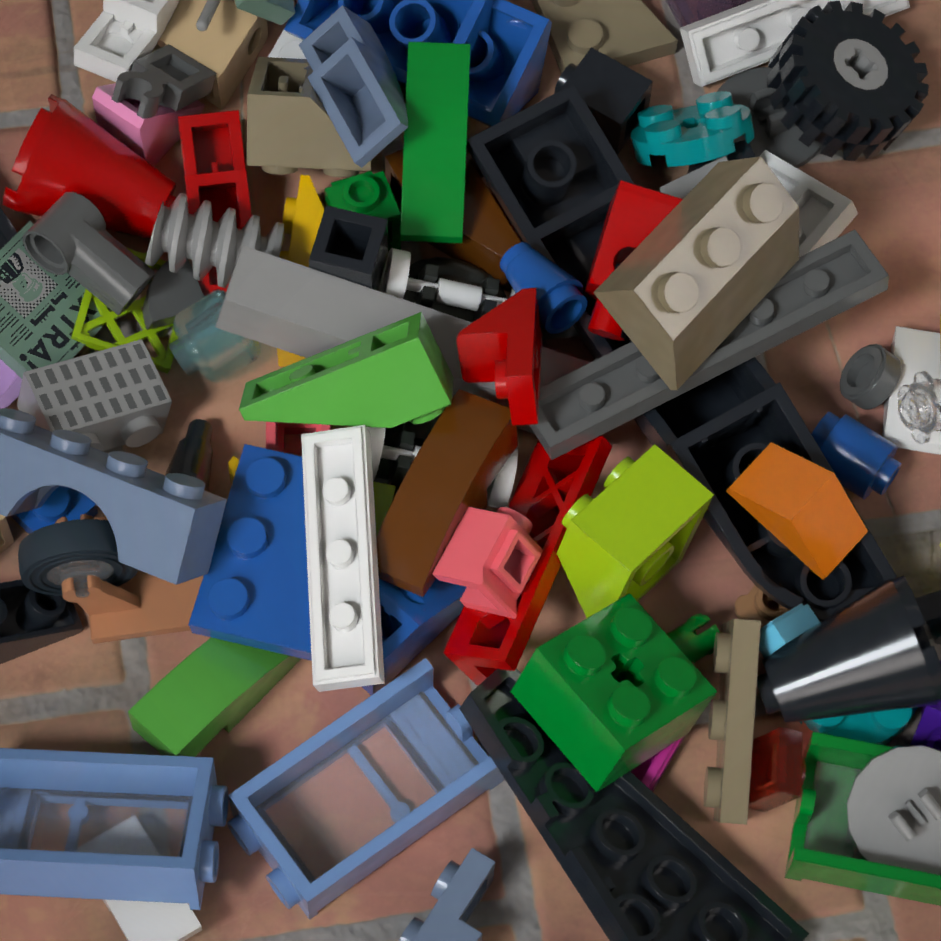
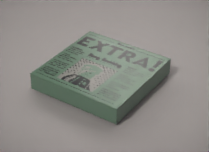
[0,221,112,379]

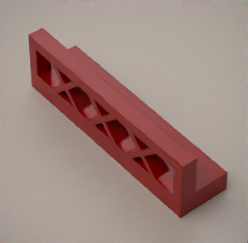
[443,436,612,685]

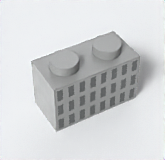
[17,339,172,451]

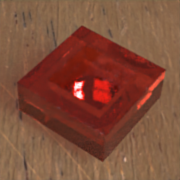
[748,727,806,812]

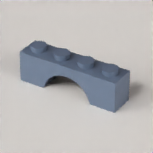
[0,408,227,585]

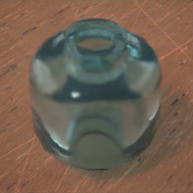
[169,289,261,383]

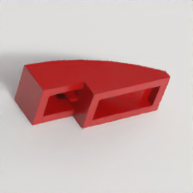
[178,110,252,298]

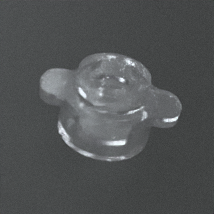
[897,371,941,444]

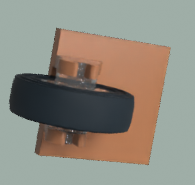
[18,514,204,644]

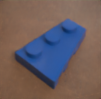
[188,444,312,661]

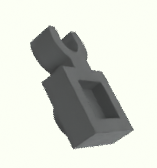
[111,44,217,119]

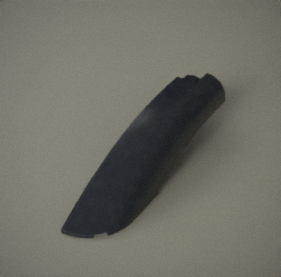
[466,84,897,621]

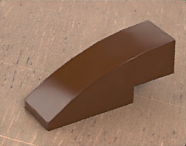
[376,389,518,597]

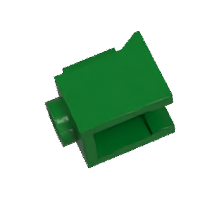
[325,171,401,251]

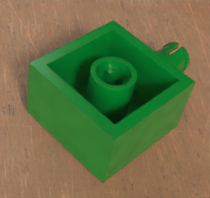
[510,593,720,792]

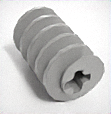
[145,193,285,288]

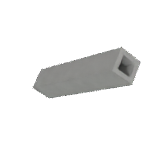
[215,245,590,434]

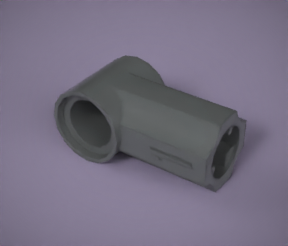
[23,192,156,316]

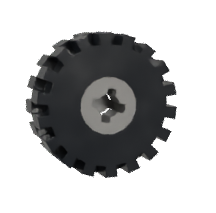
[766,1,929,161]

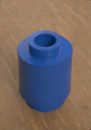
[811,411,902,499]

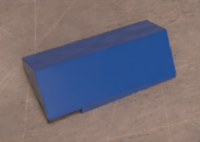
[284,0,552,127]

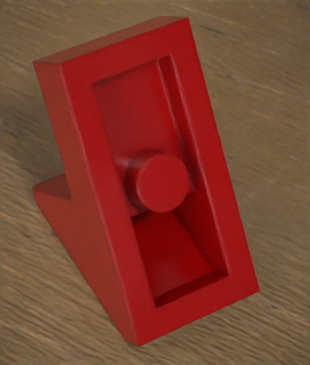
[456,288,542,425]

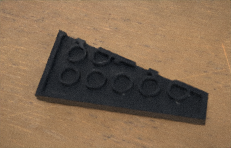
[459,669,809,941]

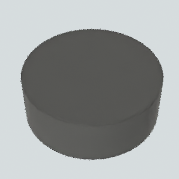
[840,344,901,410]

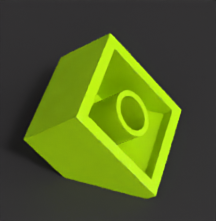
[556,444,714,618]

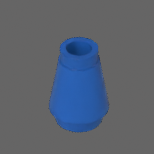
[500,242,587,334]

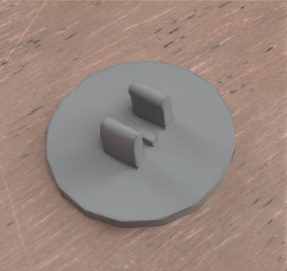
[846,745,941,875]

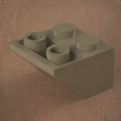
[247,57,372,177]

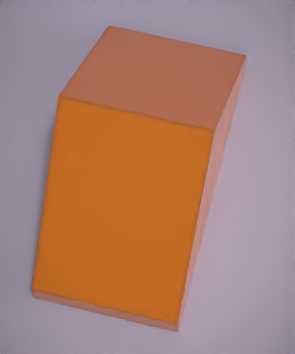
[726,442,868,580]

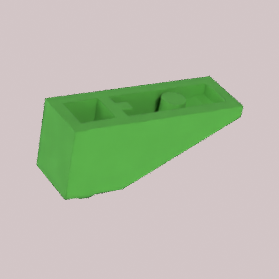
[239,311,454,428]

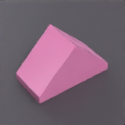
[92,83,205,166]

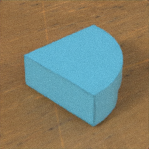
[759,603,820,658]

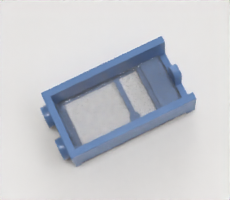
[227,658,504,920]
[0,748,229,910]

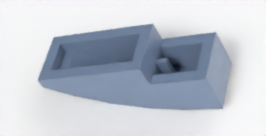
[299,5,408,168]

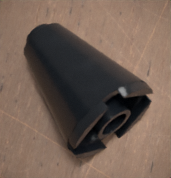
[757,575,941,723]

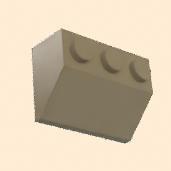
[593,156,799,390]

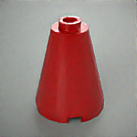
[3,94,177,239]

